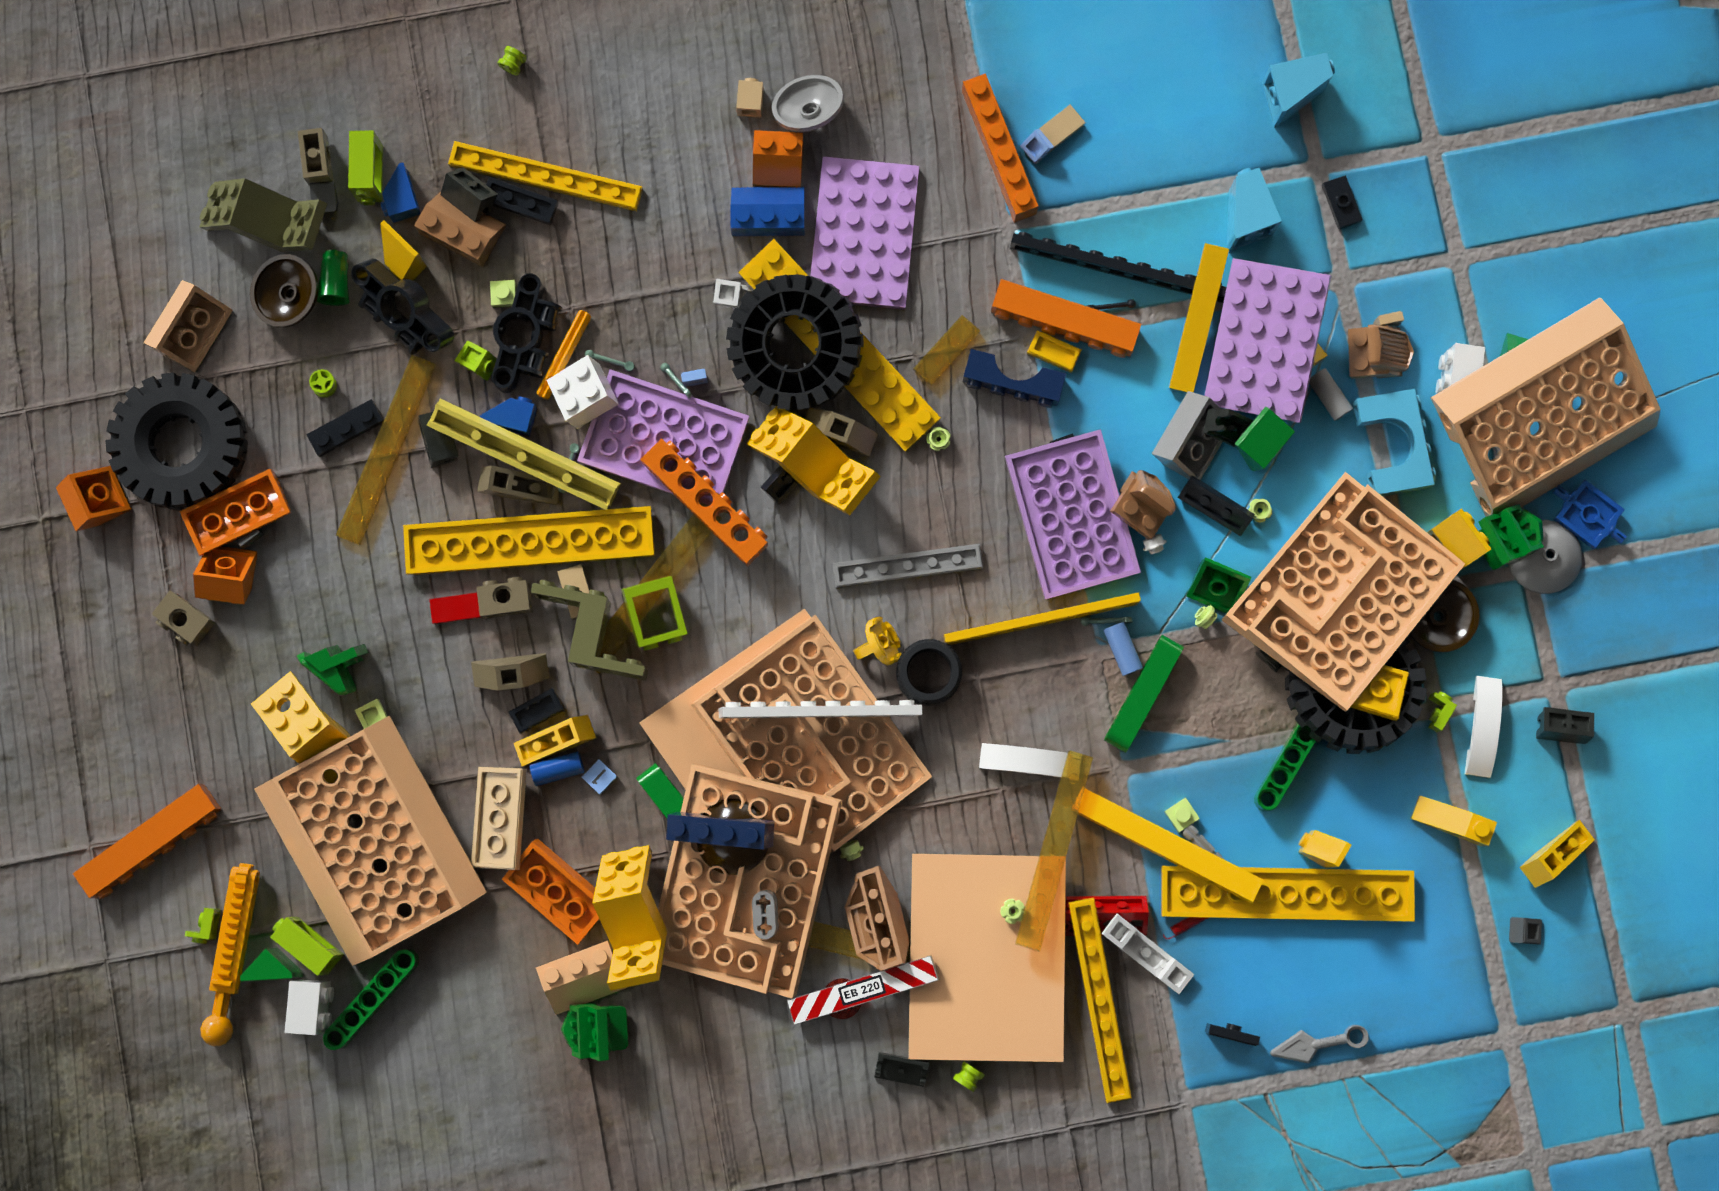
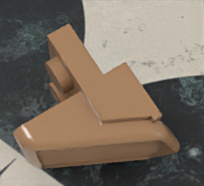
[1348,324,1414,379]
[1110,470,1176,540]

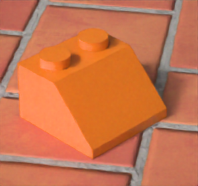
[752,130,804,187]
[56,466,131,531]
[193,546,257,605]

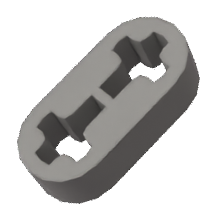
[752,890,779,940]

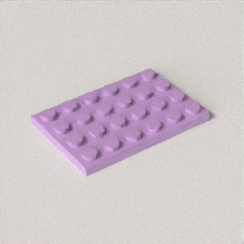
[811,157,919,310]
[1205,258,1332,423]
[577,369,750,506]
[1005,429,1141,599]

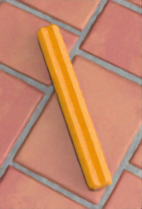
[537,310,591,400]

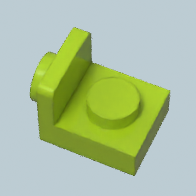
[454,340,497,381]
[1428,691,1457,732]
[185,908,221,944]

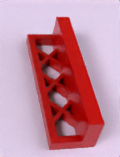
[1065,896,1149,936]

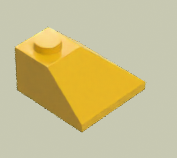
[380,220,427,280]

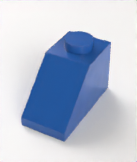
[381,162,421,223]
[480,396,537,437]

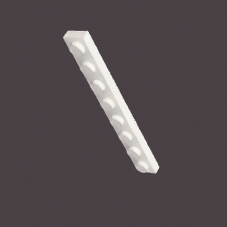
[719,700,922,718]

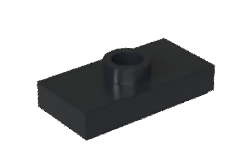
[1322,175,1362,230]
[508,688,565,734]
[1205,1023,1260,1046]

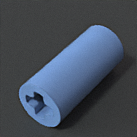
[1103,622,1143,676]

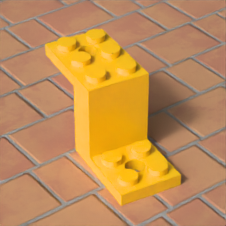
[746,406,881,516]
[251,671,350,783]
[592,845,667,991]

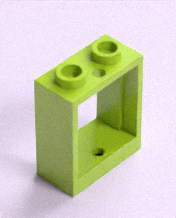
[348,130,383,205]
[621,576,687,651]
[270,917,344,976]

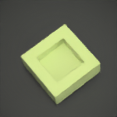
[490,280,516,307]
[355,699,388,729]
[1164,798,1200,832]

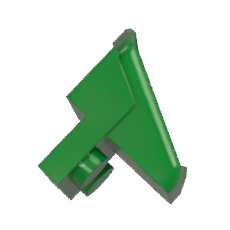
[1478,504,1544,570]
[297,644,369,695]
[561,1004,628,1061]

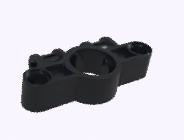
[351,258,454,355]
[492,273,562,393]

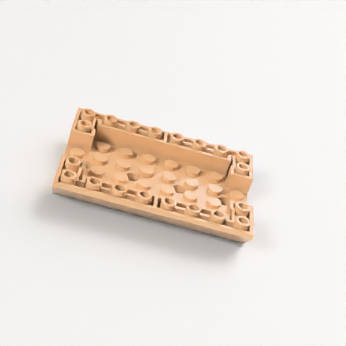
[1431,298,1661,517]
[254,716,487,966]

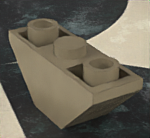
[805,408,878,457]
[471,653,549,690]

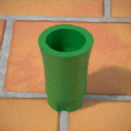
[317,250,350,306]

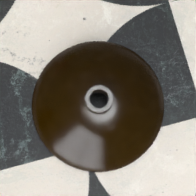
[250,254,318,328]
[1409,580,1480,652]
[697,799,768,875]

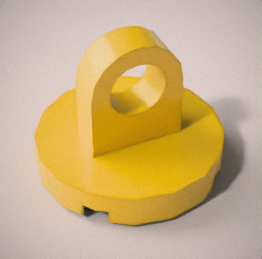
[853,616,902,666]

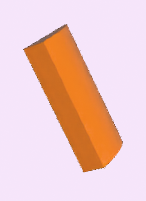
[179,469,291,556]
[502,838,600,945]

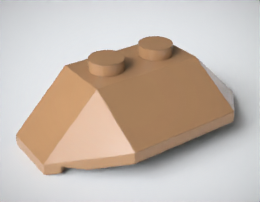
[845,866,909,971]

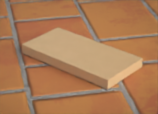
[471,767,527,870]

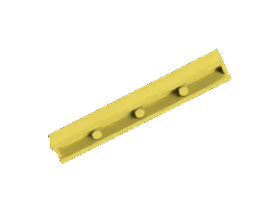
[427,398,621,510]

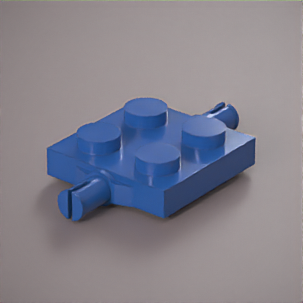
[1552,480,1627,549]

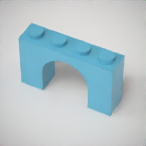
[1352,389,1436,497]

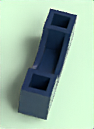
[962,349,1066,408]
[666,812,775,849]

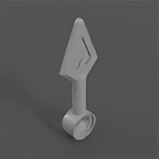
[1270,1025,1368,1063]

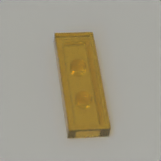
[913,315,980,386]

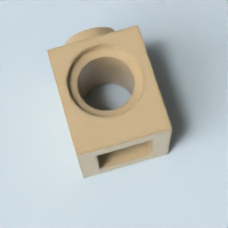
[736,78,764,118]

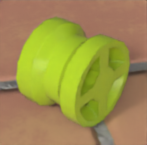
[497,46,527,76]
[309,369,337,398]
[953,1061,985,1092]

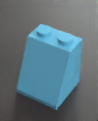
[1262,53,1335,127]
[1227,168,1282,251]

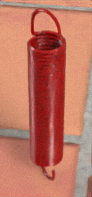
[1163,917,1209,939]

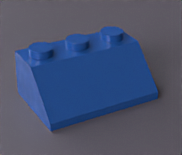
[730,187,805,236]

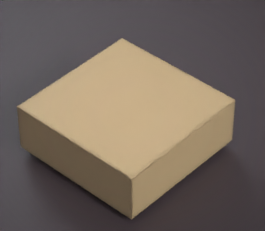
[1373,311,1404,327]

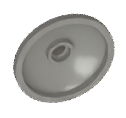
[772,75,844,132]
[1508,520,1582,594]

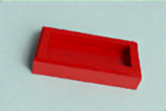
[429,592,482,624]

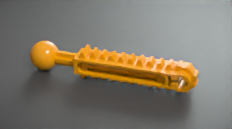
[200,863,260,1047]

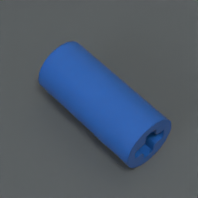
[530,751,585,787]

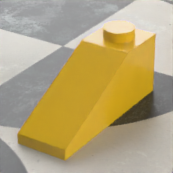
[514,715,596,766]
[1411,796,1497,846]
[1519,820,1595,888]
[1298,830,1352,868]

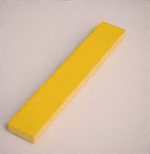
[1169,243,1229,393]

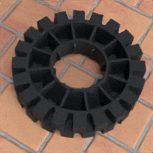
[726,274,864,410]
[105,372,248,510]
[1285,638,1427,754]

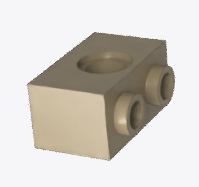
[298,128,334,186]
[476,577,533,619]
[152,590,216,646]

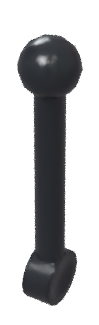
[1087,299,1136,310]

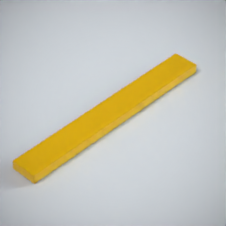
[448,141,643,212]
[943,592,1141,645]
[1070,787,1264,904]
[1068,898,1132,1103]

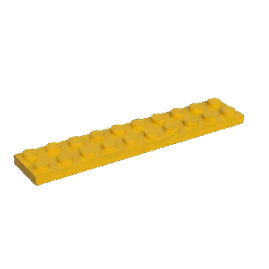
[738,239,941,452]
[403,506,655,575]
[1161,866,1415,922]

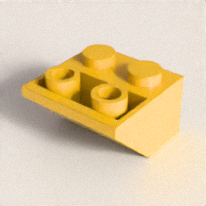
[1427,508,1491,570]

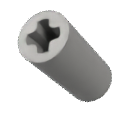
[1309,368,1353,421]

